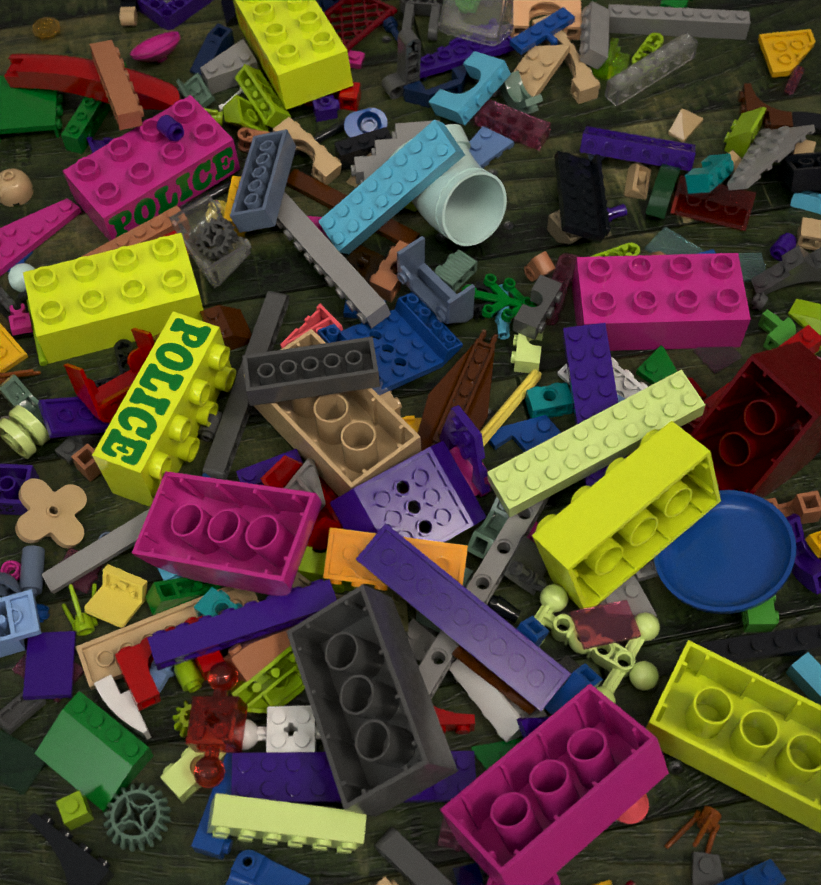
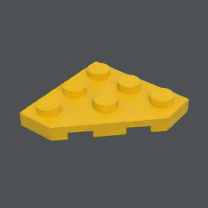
[758,29,816,77]

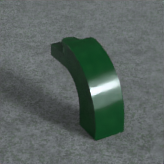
[645,164,681,219]

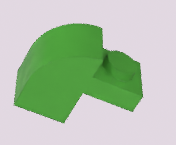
[758,309,796,350]

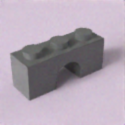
[513,275,563,340]

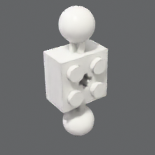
[229,705,321,753]

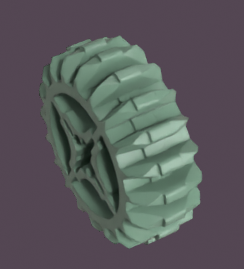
[104,783,171,852]

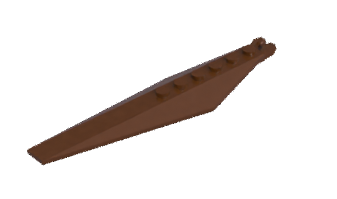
[400,329,499,531]

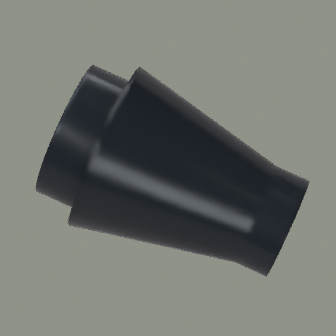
[488,594,521,623]

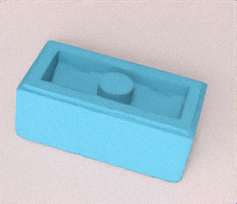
[790,190,821,214]

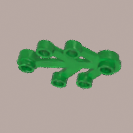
[461,273,537,322]

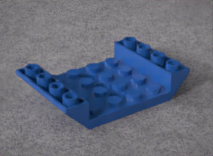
[317,292,463,396]

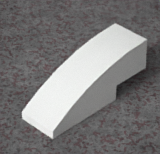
[94,675,152,740]

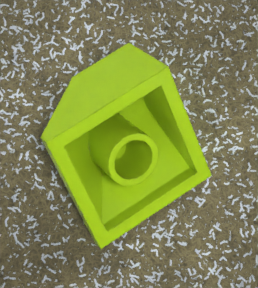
[223,95,269,132]

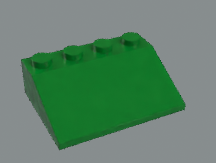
[34,691,154,812]

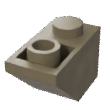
[547,210,583,244]

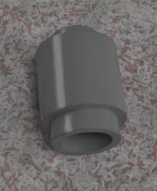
[198,411,223,442]

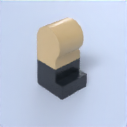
[120,0,139,27]

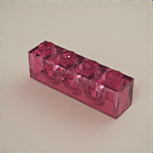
[474,99,551,151]

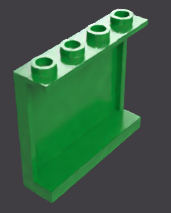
[0,75,64,142]

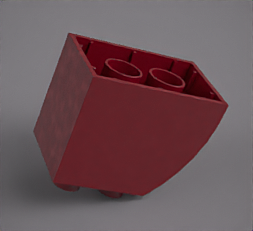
[690,341,821,498]

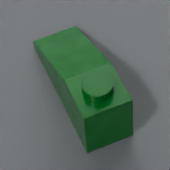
[146,577,221,615]

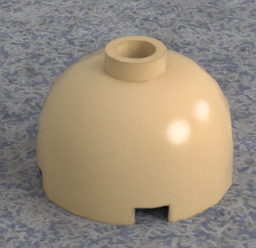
[0,168,33,207]

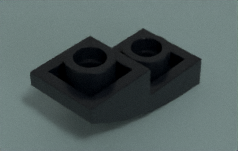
[792,112,821,135]

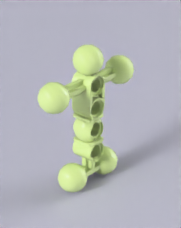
[534,584,660,704]

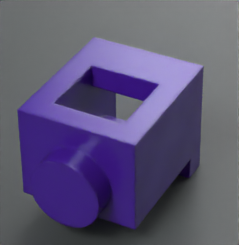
[312,95,340,122]

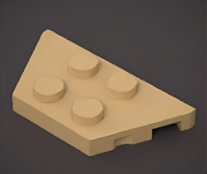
[513,45,571,96]

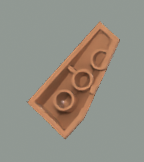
[223,625,296,682]

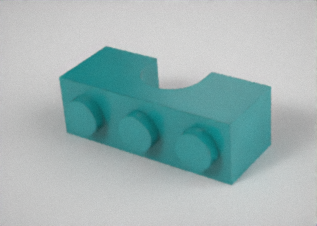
[685,154,734,194]

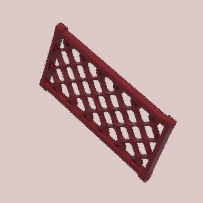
[323,0,398,52]

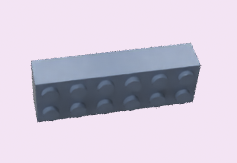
[230,129,296,233]

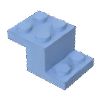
[0,589,42,658]

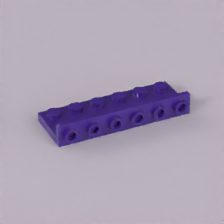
[580,126,696,171]

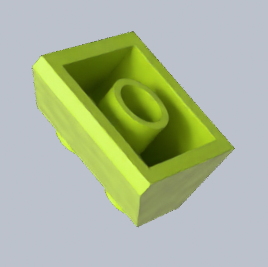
[724,107,767,158]

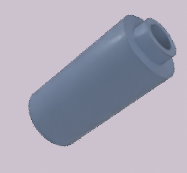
[19,546,45,597]

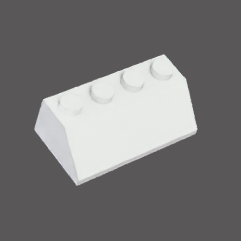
[449,659,547,742]

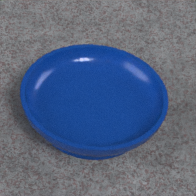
[654,490,796,614]

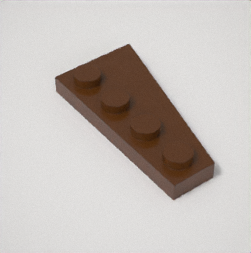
[452,646,538,715]

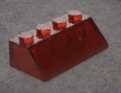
[670,174,756,231]

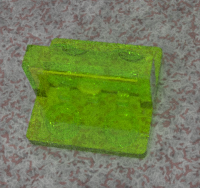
[591,38,630,82]

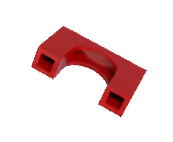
[115,616,226,711]

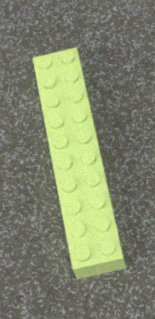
[487,369,705,517]

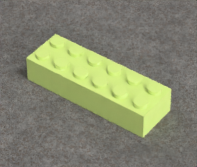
[207,793,366,854]

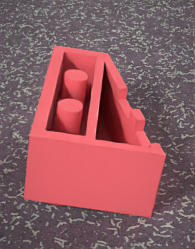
[280,303,343,349]

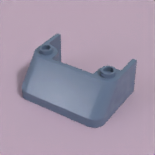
[397,236,475,324]

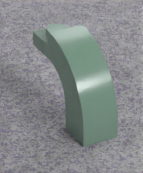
[499,71,543,116]
[0,374,46,428]
[467,497,509,559]

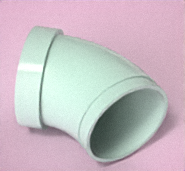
[388,124,507,246]

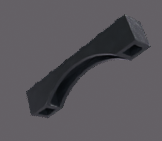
[697,624,821,665]

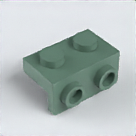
[176,73,215,108]

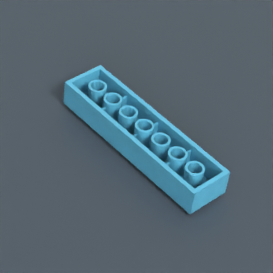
[318,119,465,254]

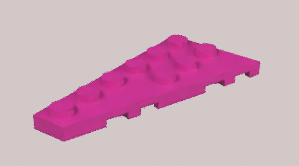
[0,198,81,276]

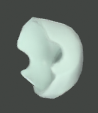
[8,263,35,292]

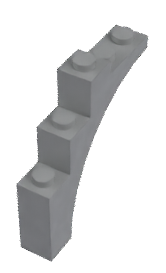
[351,120,440,184]

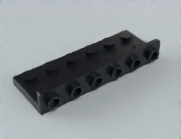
[554,150,611,243]

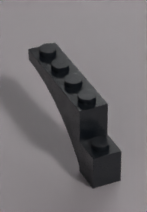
[27,812,114,885]

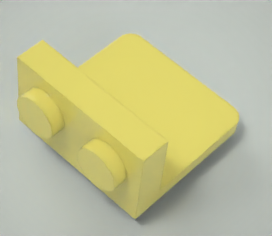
[84,564,147,627]

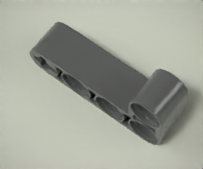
[381,27,421,99]

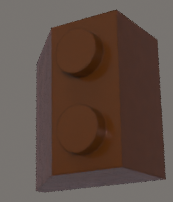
[200,305,252,351]

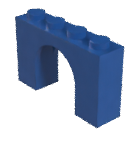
[517,616,603,715]

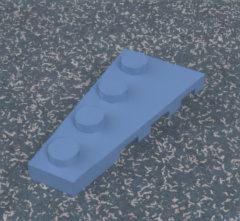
[469,126,514,168]

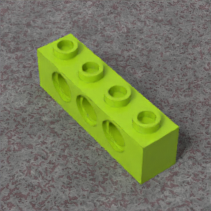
[235,64,291,128]

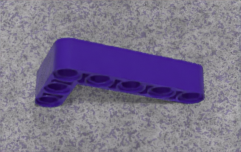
[137,0,214,30]

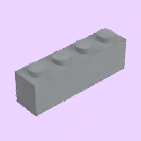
[579,1,610,70]

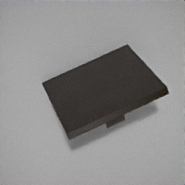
[346,245,387,285]

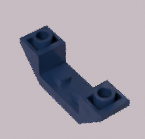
[403,65,469,108]

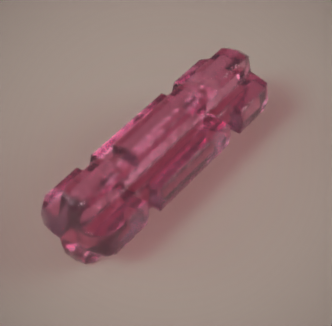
[784,65,805,95]

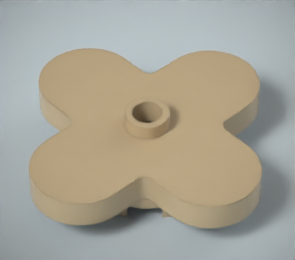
[15,479,87,548]

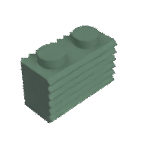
[434,249,478,292]

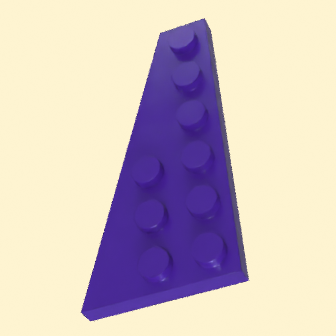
[420,16,515,78]

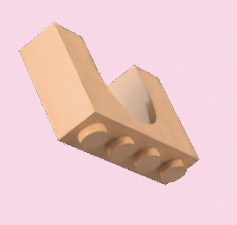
[510,0,582,40]

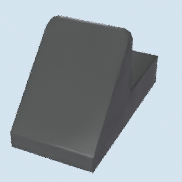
[55,433,101,466]

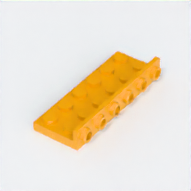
[323,527,468,591]

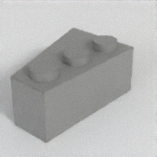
[200,39,258,94]

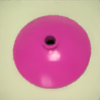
[130,31,181,63]

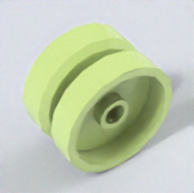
[0,405,50,459]

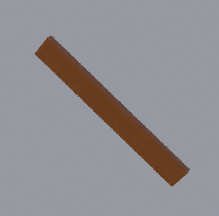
[286,169,420,244]

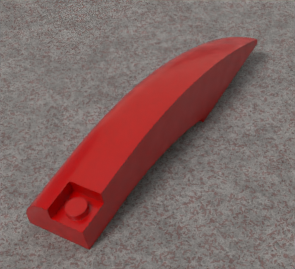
[4,53,181,110]

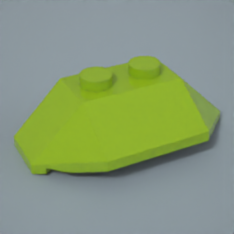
[230,645,305,713]

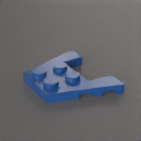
[488,415,562,452]

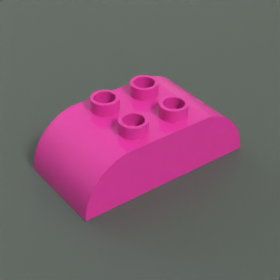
[132,471,322,596]

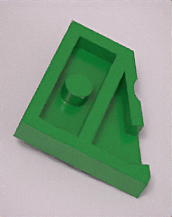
[636,345,677,385]

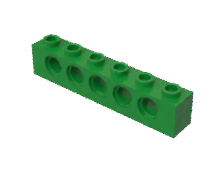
[61,62,127,155]

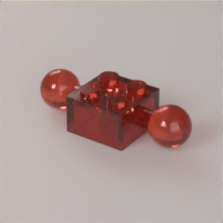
[185,662,248,788]

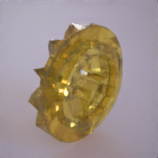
[32,17,61,40]

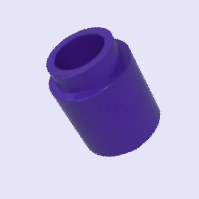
[157,115,184,141]
[770,233,797,261]

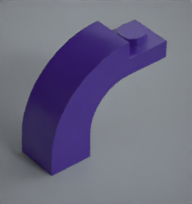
[786,513,821,595]

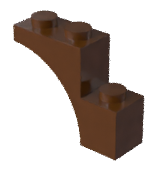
[738,83,793,130]

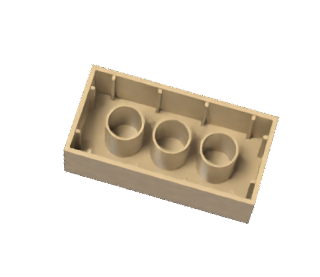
[244,329,421,497]

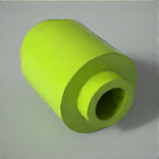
[173,660,204,693]

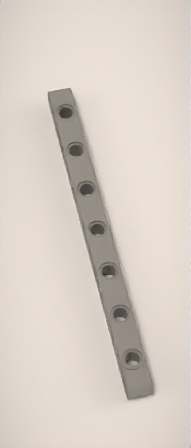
[419,496,551,699]

